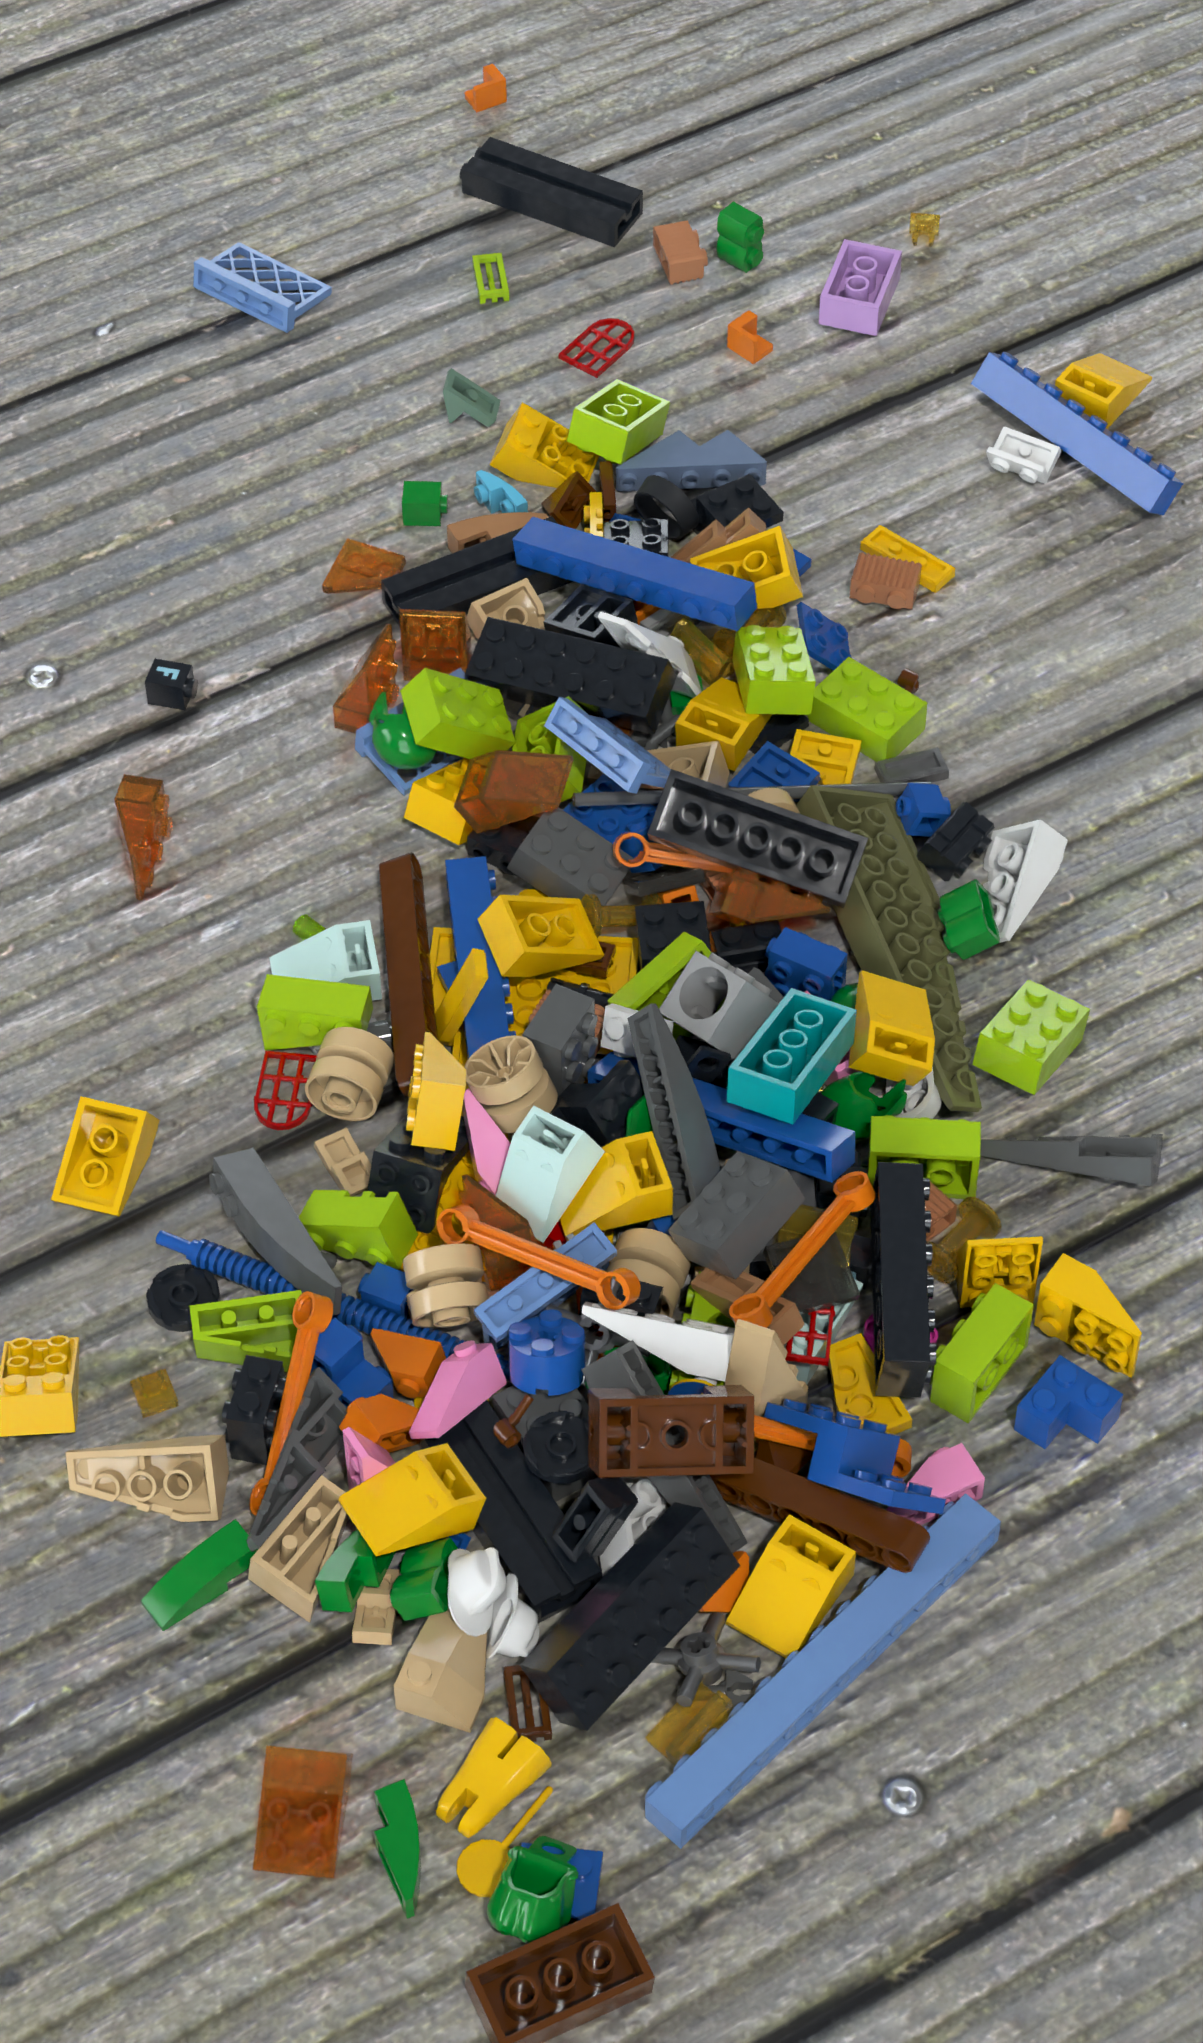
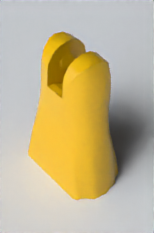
[436,1717,552,1838]

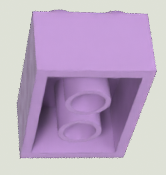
[819,239,902,336]

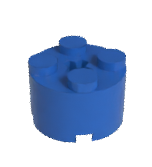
[509,1309,586,1396]

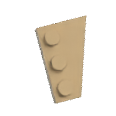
[248,1475,349,1623]

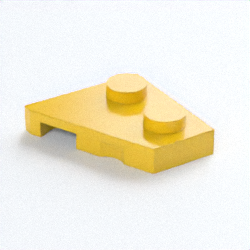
[790,729,861,785]

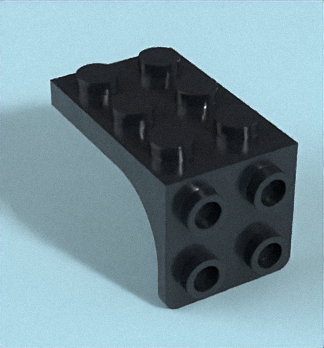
[368,1114,470,1233]

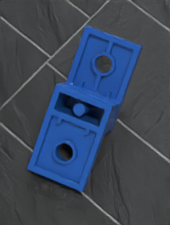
[764,1398,946,1515]

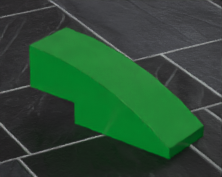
[141,1519,258,1631]
[315,1529,396,1612]
[374,1779,421,1919]

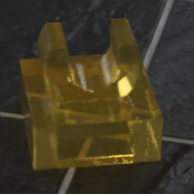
[909,213,940,247]
[130,1369,179,1418]

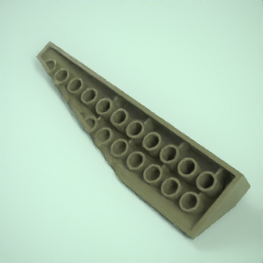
[796,785,982,1112]

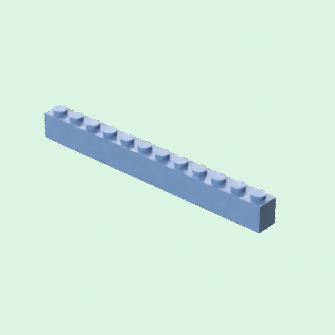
[645,1493,1001,1849]

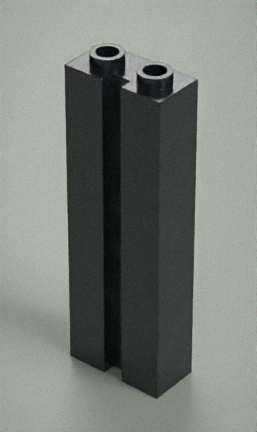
[460,137,643,247]
[381,516,574,643]
[420,1400,602,1623]

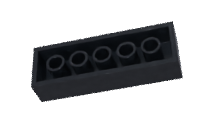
[465,617,677,735]
[648,769,868,908]
[870,1162,936,1398]
[520,1502,740,1731]

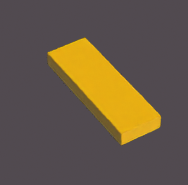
[860,525,955,593]
[435,948,489,1042]

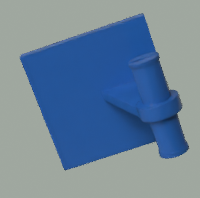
[796,602,852,671]

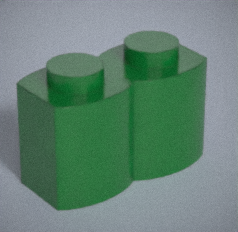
[716,201,764,273]
[938,879,1000,960]
[390,1538,458,1621]

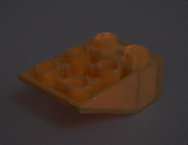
[399,609,472,681]
[333,624,399,734]
[454,750,574,834]
[114,774,173,900]
[708,868,831,926]
[458,1174,537,1293]
[253,1745,353,1879]

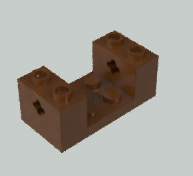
[588,1385,754,1478]

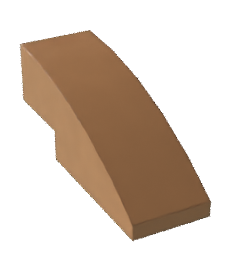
[670,508,767,564]
[447,512,549,553]
[690,1268,805,1345]

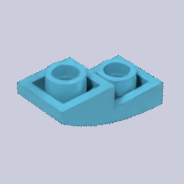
[474,470,528,514]

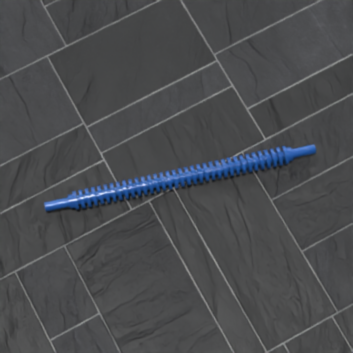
[156,1230,511,1382]

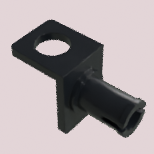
[676,1035,731,1083]

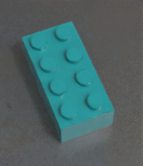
[727,988,857,1125]

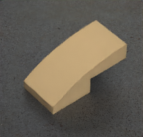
[314,1127,371,1196]
[352,1569,400,1645]

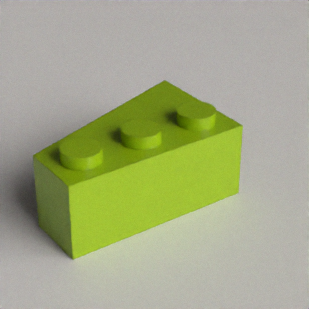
[257,974,373,1050]
[298,1190,418,1269]
[189,1290,302,1372]

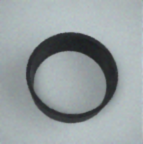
[634,475,699,540]

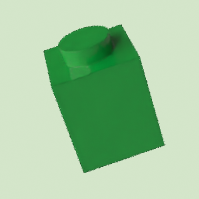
[402,481,448,526]

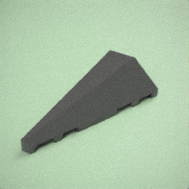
[980,1134,1163,1186]
[247,1367,347,1552]

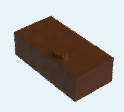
[465,1903,655,2043]

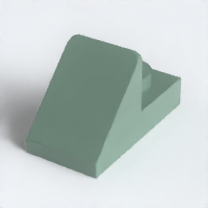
[443,368,501,427]

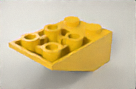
[1055,353,1152,429]
[489,402,599,488]
[675,677,772,771]
[404,758,510,845]
[848,970,935,1086]
[406,1032,466,1151]
[559,1131,673,1239]
[955,1236,1043,1308]
[1034,1253,1142,1378]
[0,1335,80,1437]
[338,1443,486,1557]
[726,1514,856,1658]

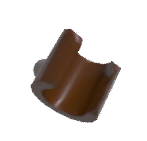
[897,668,919,693]
[493,1394,534,1448]

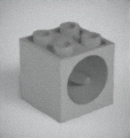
[659,951,779,1060]

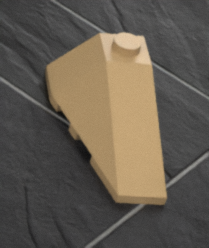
[466,578,545,711]
[587,741,730,791]
[725,1319,808,1418]
[65,1435,229,1522]
[394,1609,487,1733]

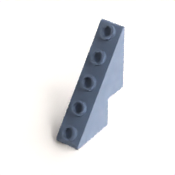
[616,430,767,492]

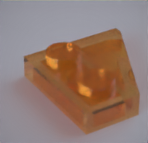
[322,538,406,594]

